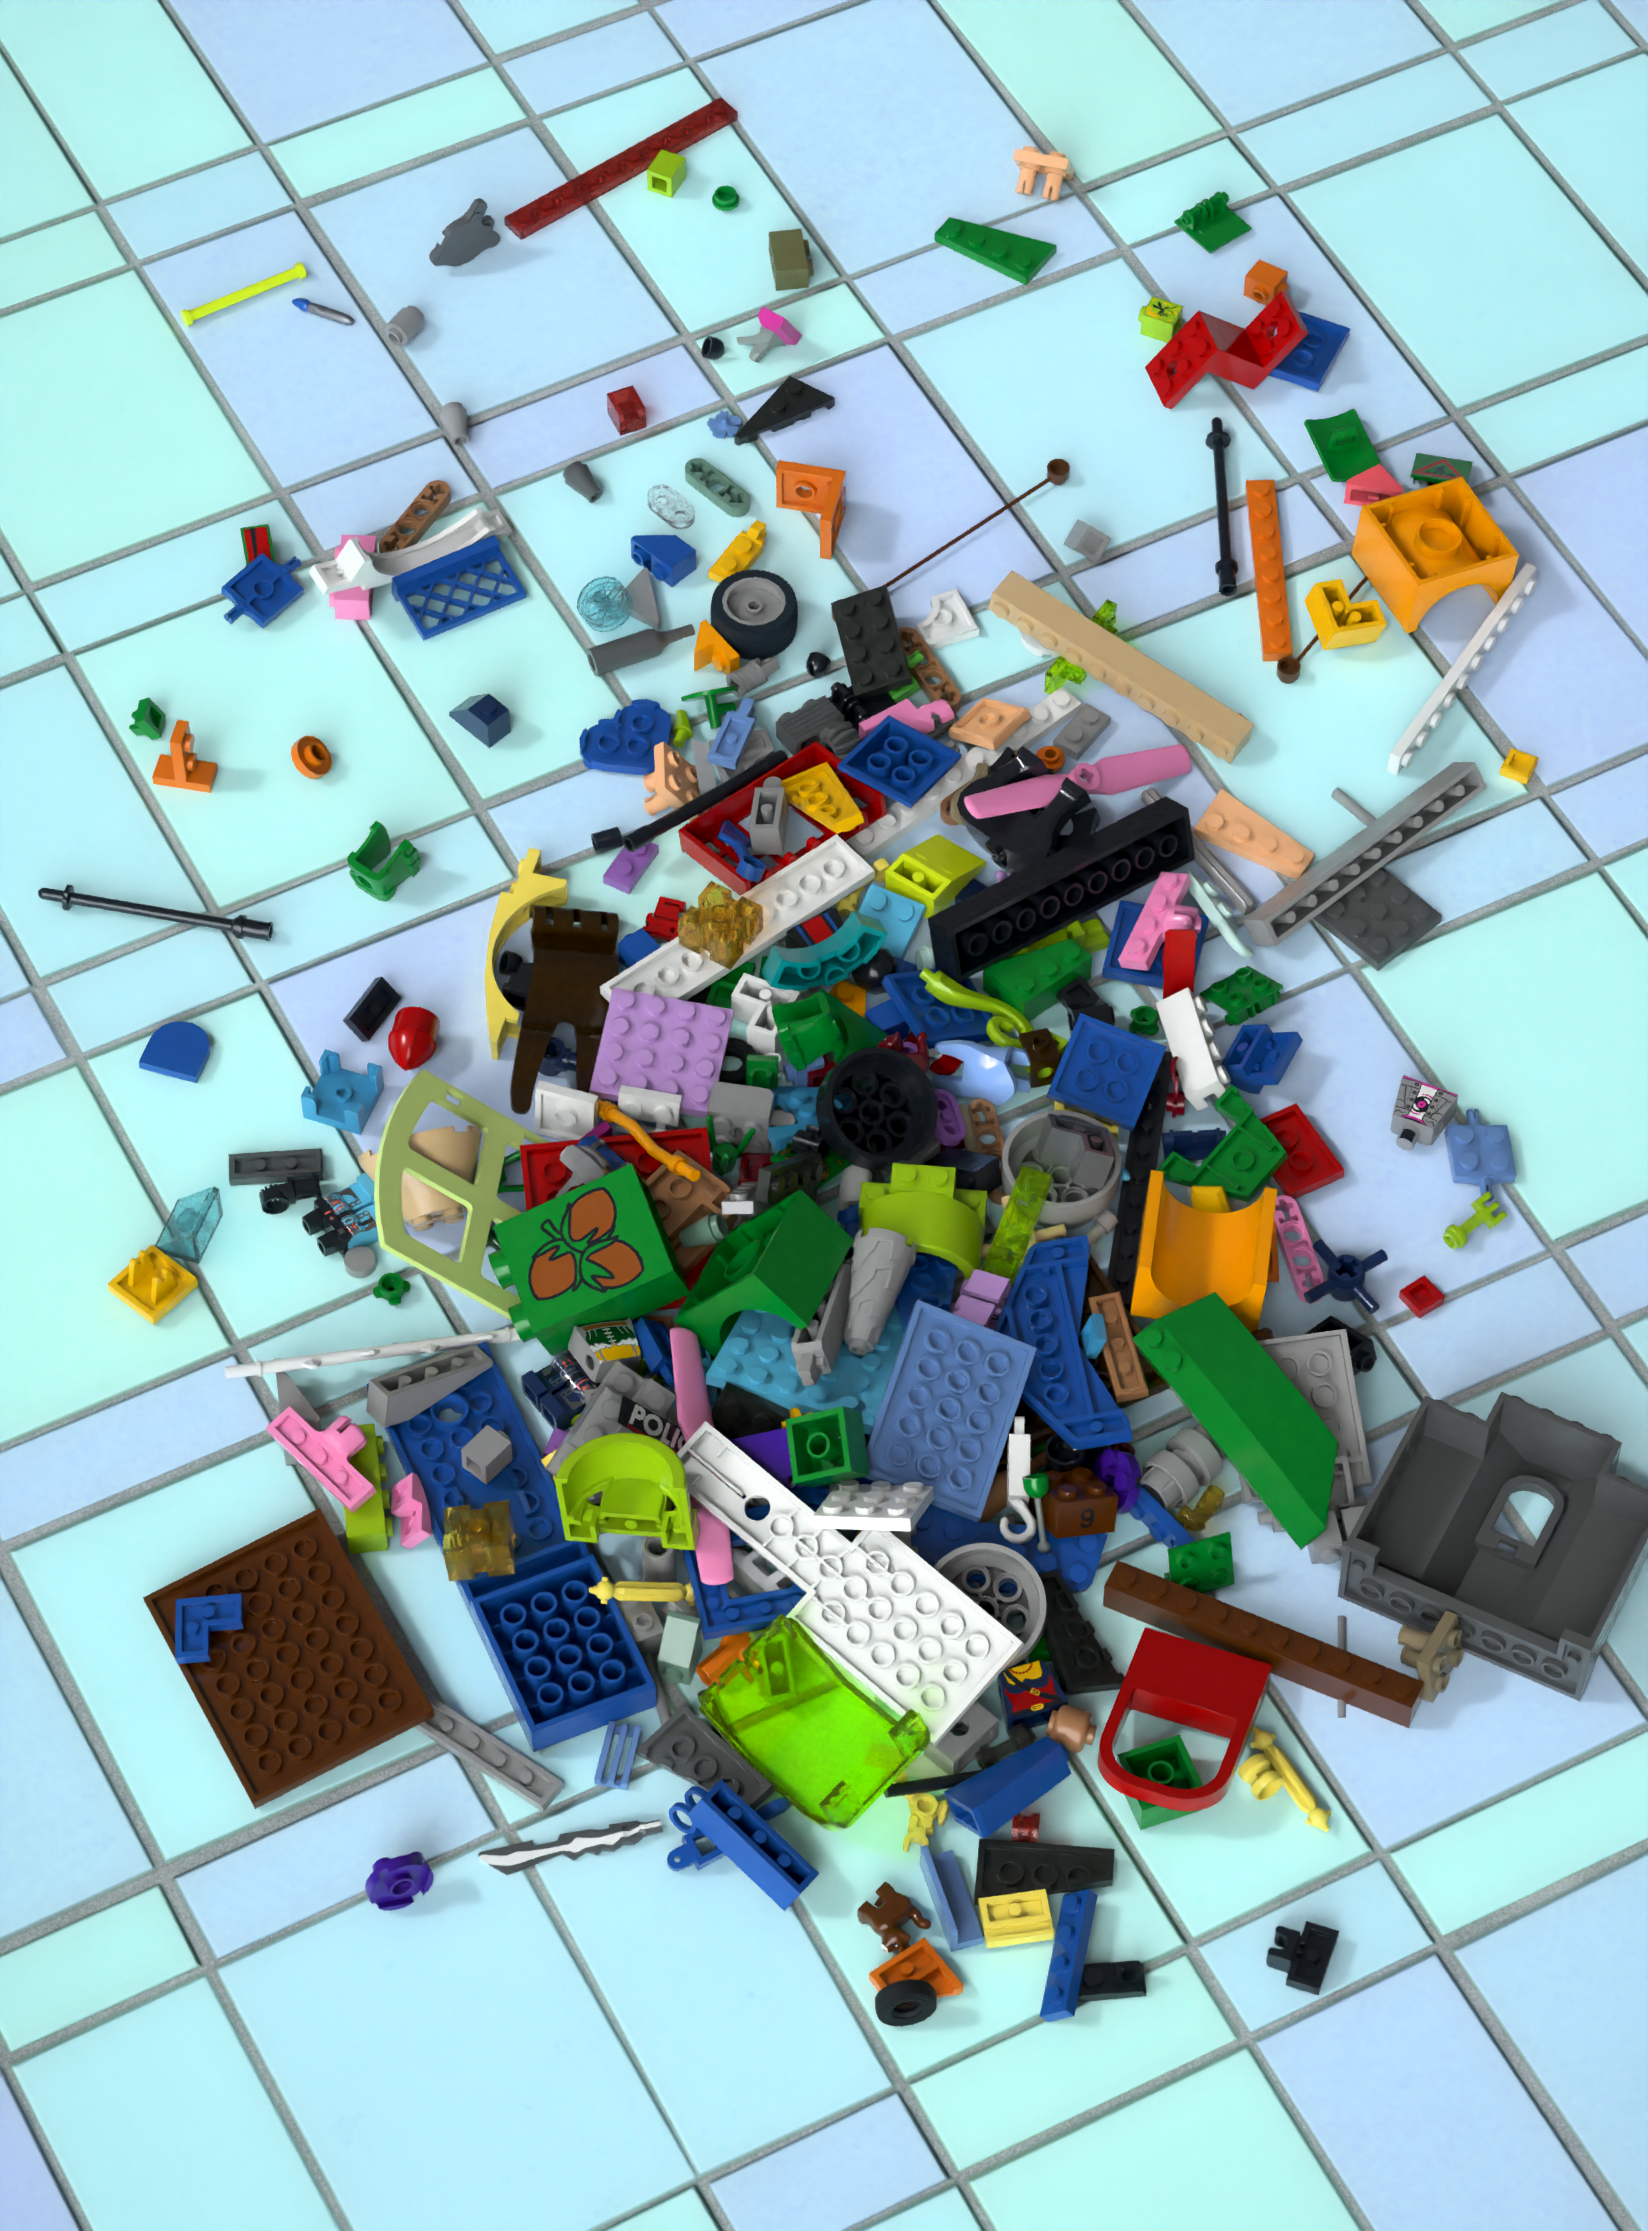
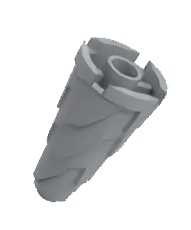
[844,1228,917,1355]

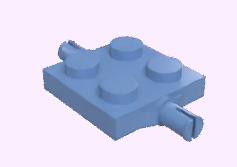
[1444,1108,1517,1202]

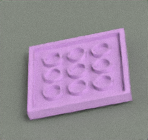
[589,987,734,1118]

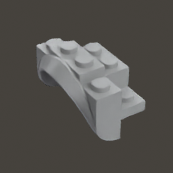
[545,1361,677,1500]

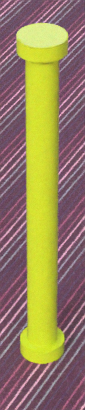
[180,262,307,326]

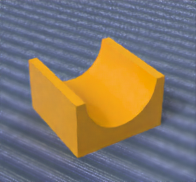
[1351,477,1519,633]
[1130,1170,1277,1332]

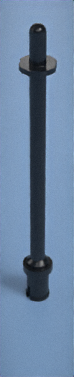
[1205,417,1238,596]
[38,884,273,941]

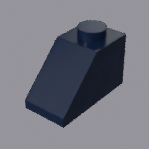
[449,694,511,748]

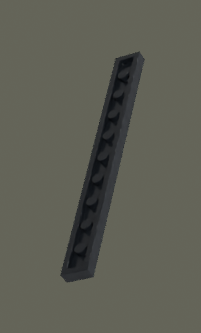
[1107,1051,1173,1311]

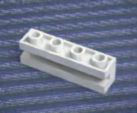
[1156,987,1231,1111]

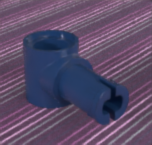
[539,1037,576,1076]

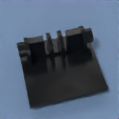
[827,682,897,736]

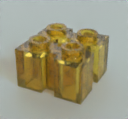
[678,881,763,970]
[443,1500,515,1581]

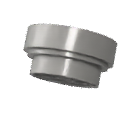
[1001,1110,1122,1230]
[933,1543,1047,1670]

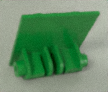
[1174,191,1252,254]
[1199,966,1283,1026]
[1164,1532,1235,1593]

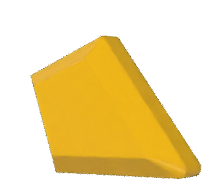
[1191,1185,1232,1213]

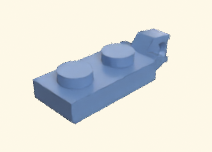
[707,697,757,770]

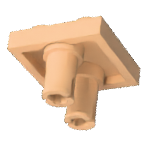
[1013,146,1075,201]
[643,741,700,821]

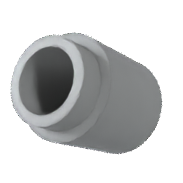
[385,305,425,346]

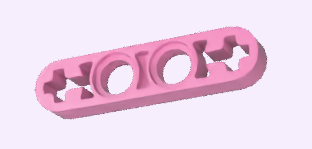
[1274,1195,1325,1303]

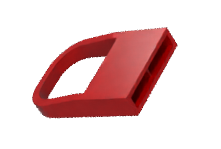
[1097,1627,1272,1811]

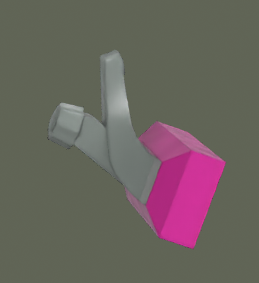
[736,307,802,363]

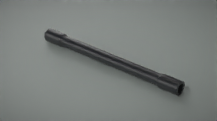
[623,750,788,853]

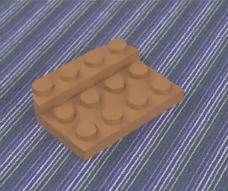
[645,1149,738,1277]

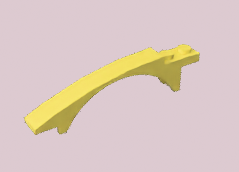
[485,848,569,1060]

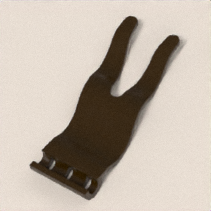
[510,904,619,1114]

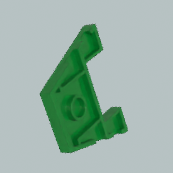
[1156,1084,1287,1203]

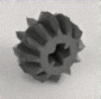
[819,719,862,760]

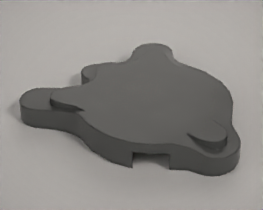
[429,198,501,267]

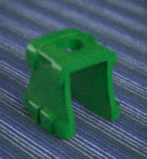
[347,821,421,902]
[772,992,844,1072]

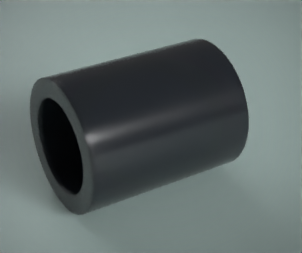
[591,827,623,854]

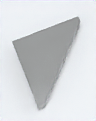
[614,567,660,630]

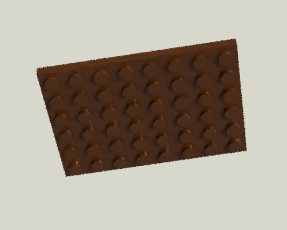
[143,1508,435,1809]

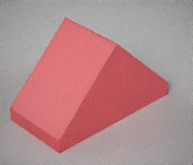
[1344,464,1404,506]

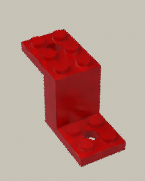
[1145,291,1309,410]

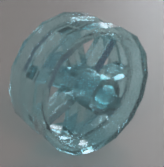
[577,576,633,632]

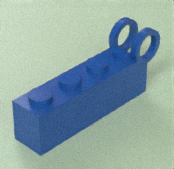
[669,1779,820,1911]

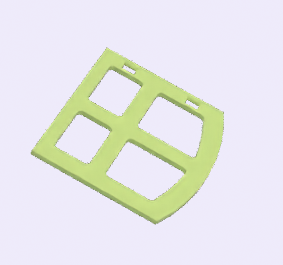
[374,1069,549,1320]

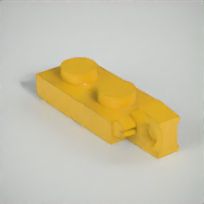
[708,520,767,583]

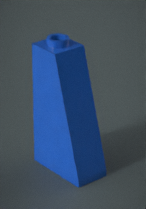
[944,1736,1071,1839]

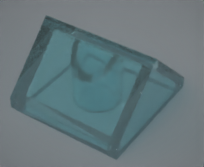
[155,1186,223,1264]

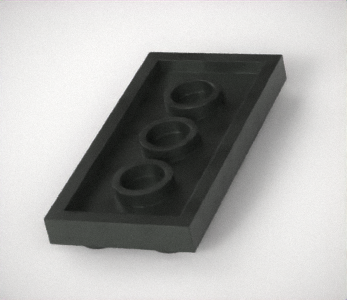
[831,585,913,701]

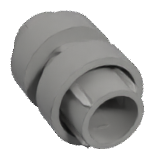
[1139,1425,1225,1511]

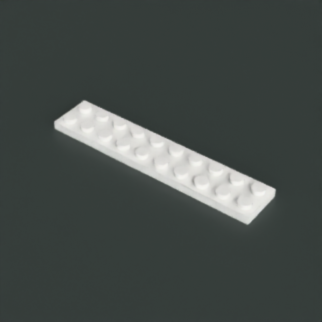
[600,834,875,1003]

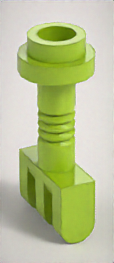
[1443,1191,1508,1249]

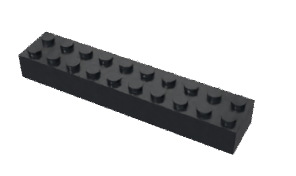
[928,796,1195,983]

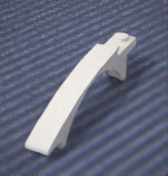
[309,507,512,595]

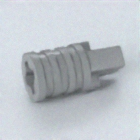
[726,658,780,698]

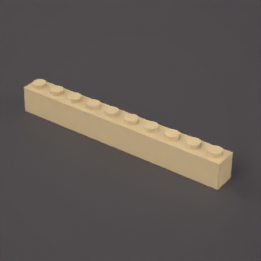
[989,570,1255,764]

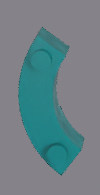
[761,911,888,991]

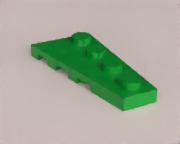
[934,217,1057,286]

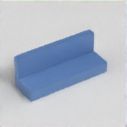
[920,1845,984,1952]

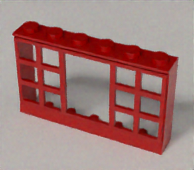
[678,741,887,896]

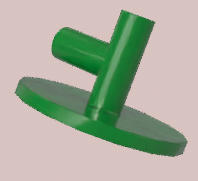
[681,686,738,729]

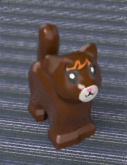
[857,1882,931,1953]

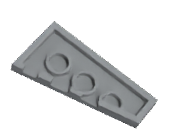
[722,1182,774,1215]

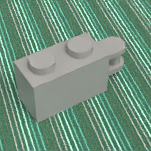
[749,776,789,855]

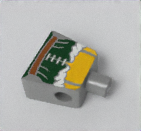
[568,1317,641,1383]

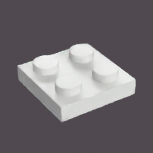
[534,1080,599,1141]

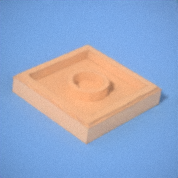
[948,697,1031,750]

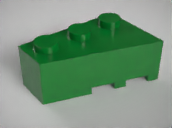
[982,938,1092,1022]

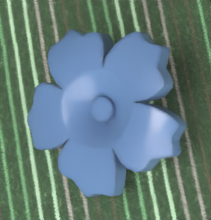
[707,411,742,439]

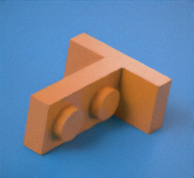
[152,720,218,793]

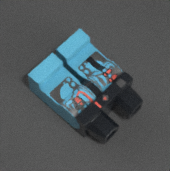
[302,1173,379,1258]

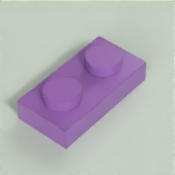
[603,842,659,894]

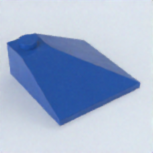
[837,715,962,808]

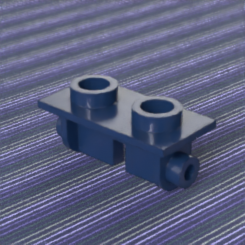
[1162,1127,1226,1161]

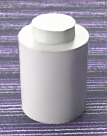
[838,1165,873,1210]

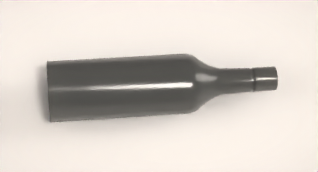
[587,624,695,676]

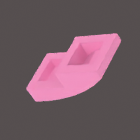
[391,1472,432,1550]

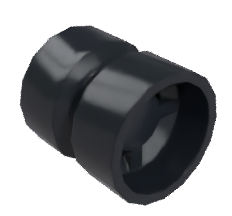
[1044,1433,1088,1472]

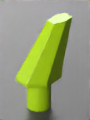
[672,709,694,748]

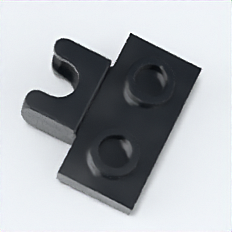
[1266,1921,1339,1996]

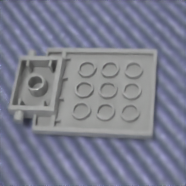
[1239,1329,1372,1533]

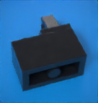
[922,1147,1002,1195]

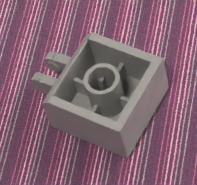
[707,1081,796,1153]

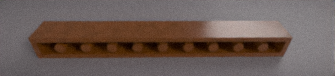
[1103,1560,1424,1728]

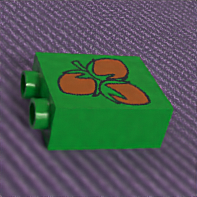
[488,1163,690,1356]

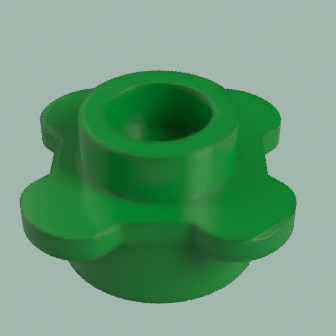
[1128,1006,1160,1036]
[373,1273,411,1306]

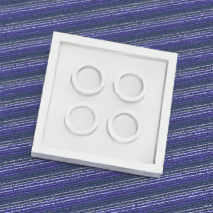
[813,1480,934,1531]

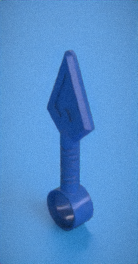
[718,820,767,882]

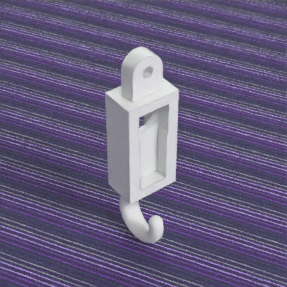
[999,1416,1037,1544]

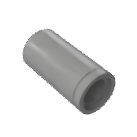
[642,1536,676,1582]

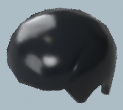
[852,947,898,995]

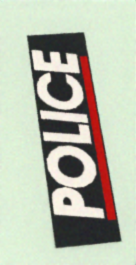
[618,1395,686,1453]

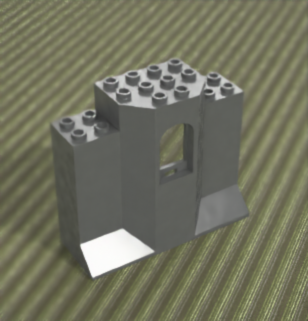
[1337,1392,1648,1701]

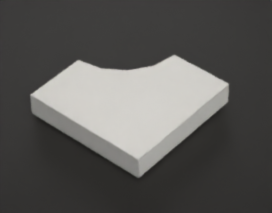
[915,589,979,651]

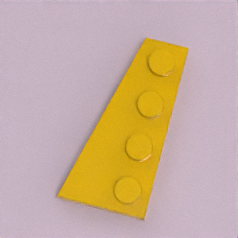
[781,762,864,834]

